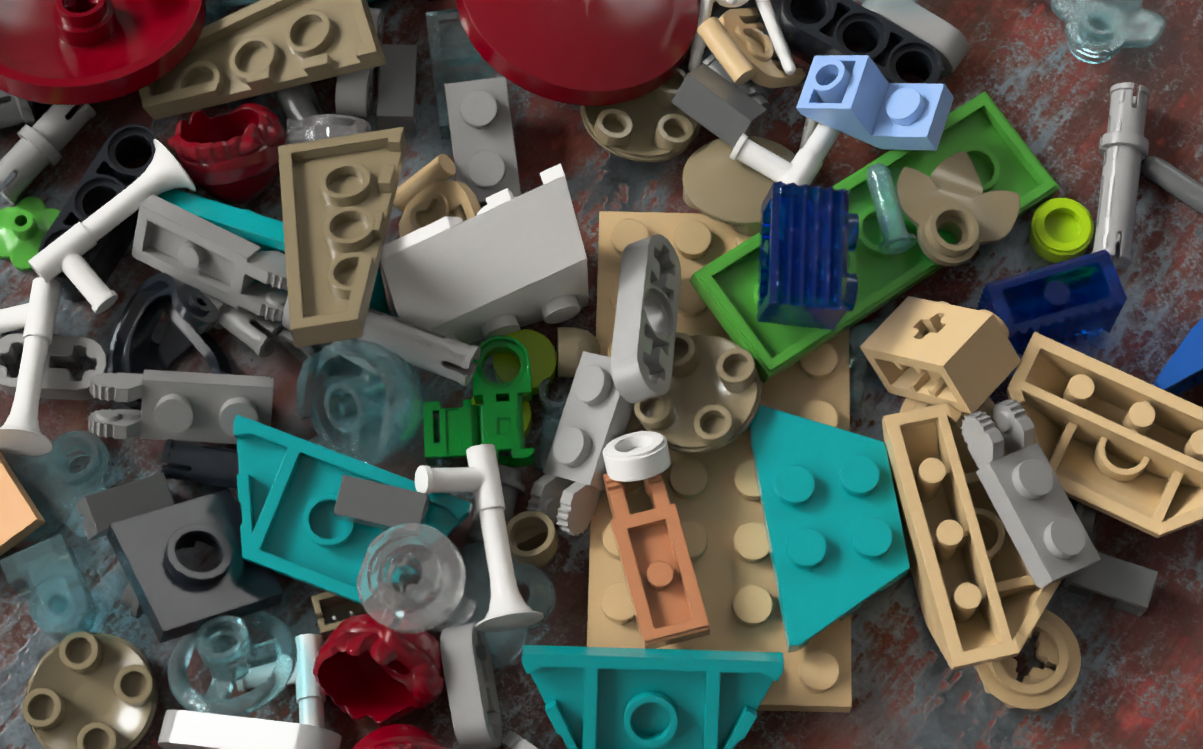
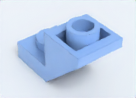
[796,55,954,151]

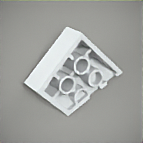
[380,163,589,344]

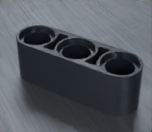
[779,0,942,84]
[38,124,160,301]

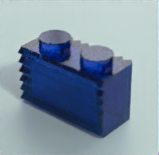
[757,181,859,330]
[976,249,1127,356]

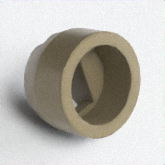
[556,327,601,378]
[506,511,559,569]

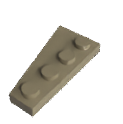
[139,0,386,120]
[278,127,407,348]

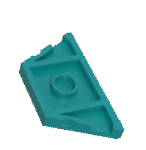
[748,405,910,653]
[233,414,473,607]
[522,645,784,749]

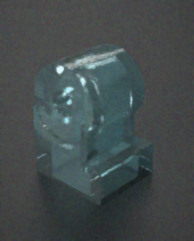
[0,534,97,642]

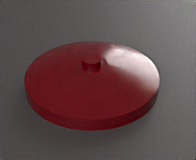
[0,0,206,105]
[456,0,699,106]

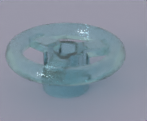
[168,610,297,717]

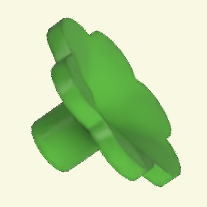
[0,196,61,272]

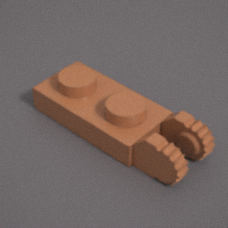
[603,473,710,649]

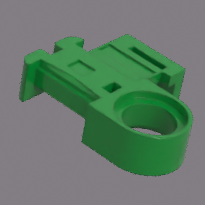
[423,335,535,467]

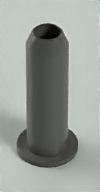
[1140,155,1203,214]

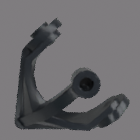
[107,273,232,410]

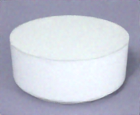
[603,431,671,482]

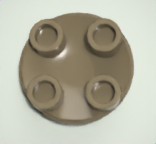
[580,68,701,162]
[682,136,806,236]
[634,332,762,453]
[22,631,158,749]

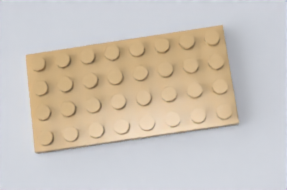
[587,211,852,713]

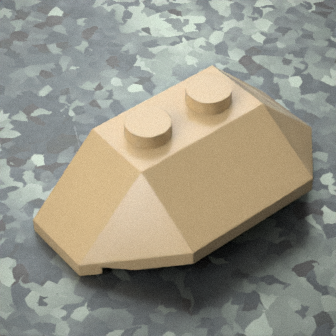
[1006,332,1203,538]
[882,402,1061,671]

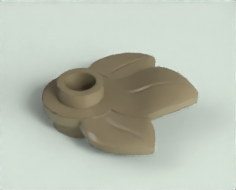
[896,151,1020,266]

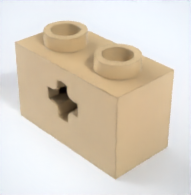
[860,296,1022,414]

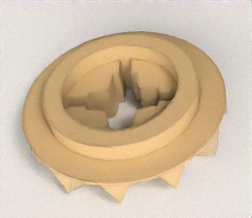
[974,609,1081,712]

